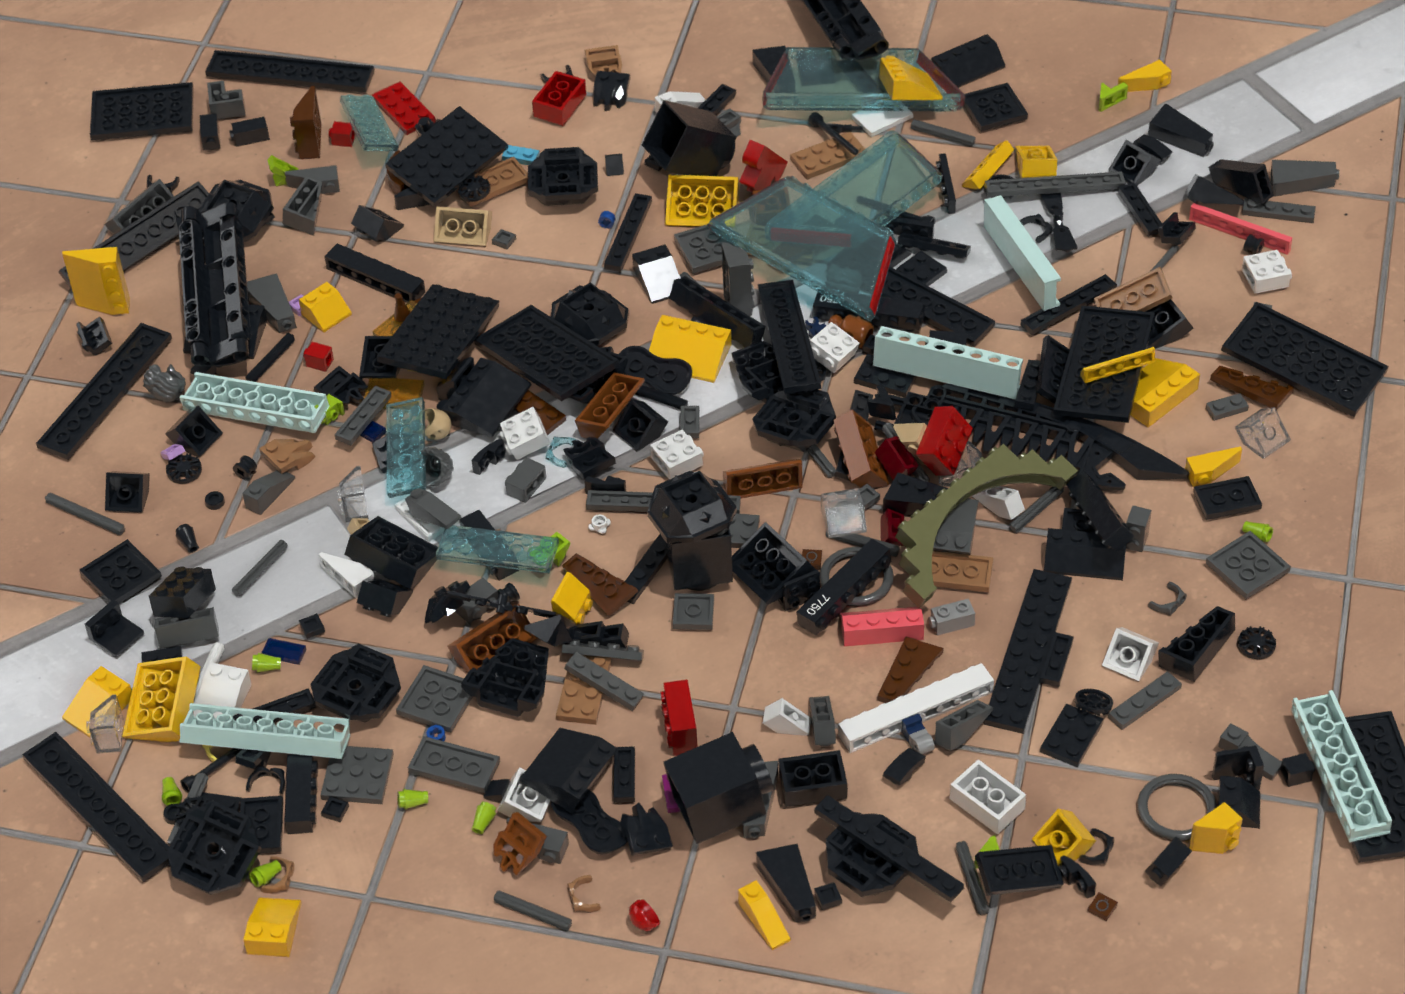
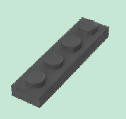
[1242,198,1316,223]
[335,386,392,446]
[562,639,644,660]
[564,652,644,711]
[1108,671,1182,730]

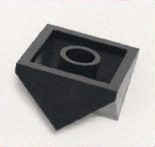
[524,615,576,647]

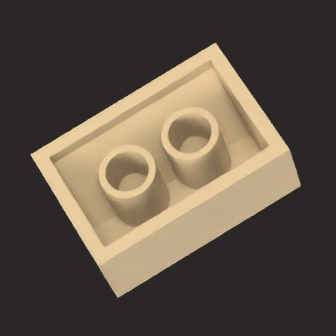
[434,206,492,246]

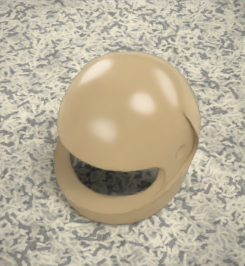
[414,408,451,440]

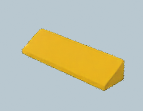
[962,140,1014,189]
[1080,347,1155,383]

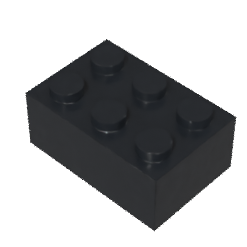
[149,566,216,618]
[778,750,848,807]

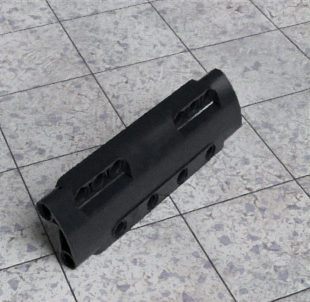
[801,0,889,60]
[179,202,251,367]

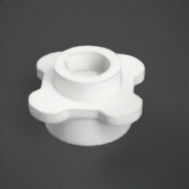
[588,514,611,534]

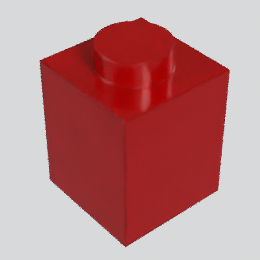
[329,121,356,147]
[303,342,334,372]

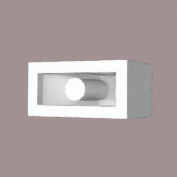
[763,698,811,736]

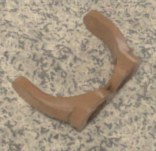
[261,856,294,893]
[567,875,601,912]

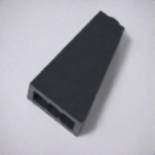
[752,45,796,99]
[1148,104,1214,157]
[1208,159,1274,204]
[756,844,816,922]

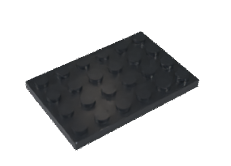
[90,82,194,140]
[385,106,508,207]

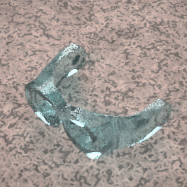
[546,436,576,468]

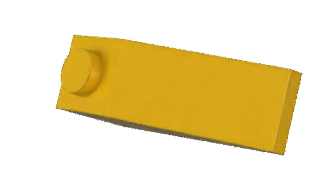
[1118,60,1172,92]
[1185,446,1242,487]
[738,880,791,950]

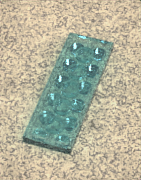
[340,94,398,151]
[386,397,426,498]
[436,525,559,573]

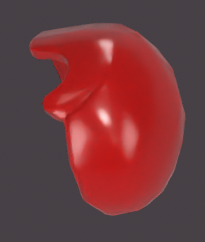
[629,899,660,931]

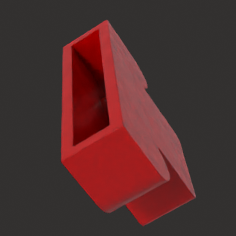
[739,140,788,194]

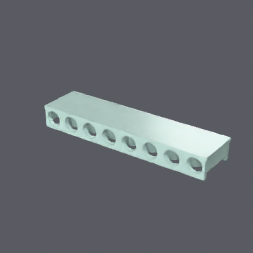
[984,195,1061,311]
[873,326,1023,399]
[179,372,330,433]
[1291,690,1392,842]
[179,703,351,759]

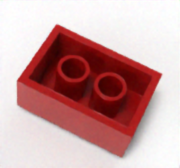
[532,71,587,125]
[916,406,973,476]
[660,679,698,756]

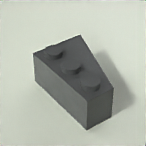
[283,176,322,236]

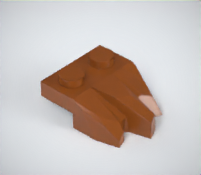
[493,812,547,875]

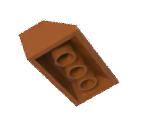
[575,372,645,438]
[833,410,889,488]
[723,459,803,498]
[447,604,538,673]

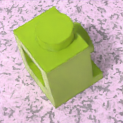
[314,394,345,425]

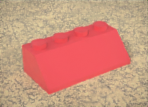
[840,607,924,646]

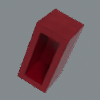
[874,436,919,480]

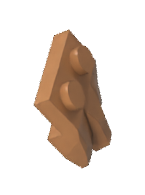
[585,45,622,76]
[259,439,315,474]

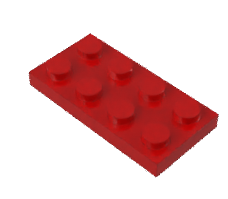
[372,81,436,135]

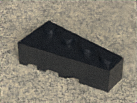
[883,473,970,517]
[1158,606,1235,682]

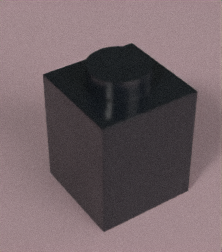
[1280,753,1315,787]

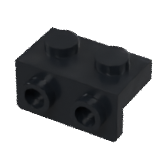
[1158,212,1196,245]
[76,316,113,356]

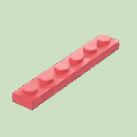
[1189,203,1293,255]

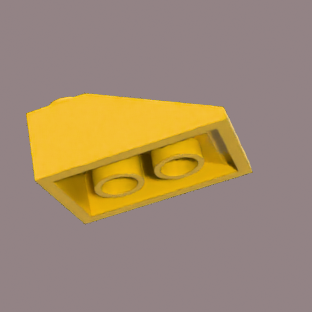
[1015,146,1057,178]
[62,666,132,738]
[243,898,301,957]

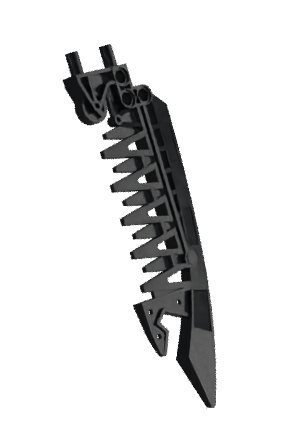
[874,383,1189,490]

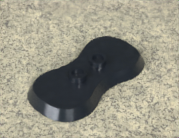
[619,346,692,395]
[551,790,628,855]

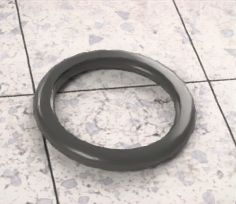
[820,547,894,606]
[1137,774,1217,841]

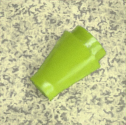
[1242,521,1273,542]
[252,653,281,673]
[162,777,182,806]
[397,789,428,810]
[471,802,496,834]
[249,860,282,887]

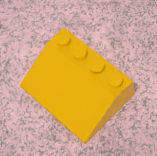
[879,56,943,100]
[665,175,739,228]
[62,247,130,315]
[649,315,732,383]
[1131,358,1200,428]
[122,656,201,742]

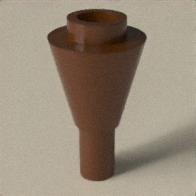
[394,293,411,322]

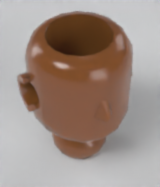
[828,314,874,349]

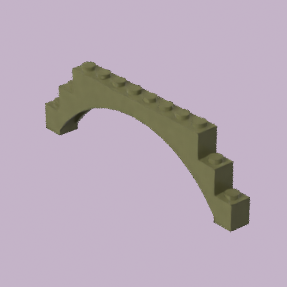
[895,444,1078,608]

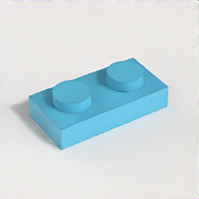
[502,145,540,165]

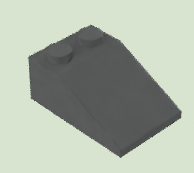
[933,499,979,555]

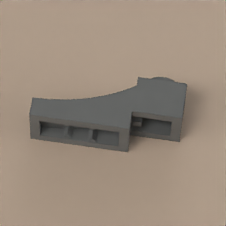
[1218,723,1282,781]

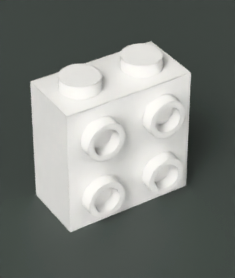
[1242,250,1292,294]
[810,322,860,373]
[500,407,551,460]
[650,429,704,479]

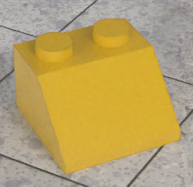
[299,282,352,333]
[551,572,593,625]
[1189,802,1243,854]
[1032,809,1096,867]

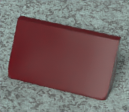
[881,509,904,546]

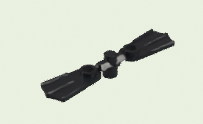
[1040,193,1078,253]
[443,591,560,618]

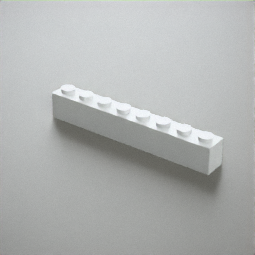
[838,663,994,753]

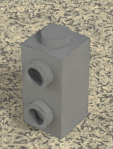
[928,599,975,636]

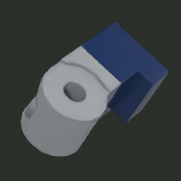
[902,713,935,754]

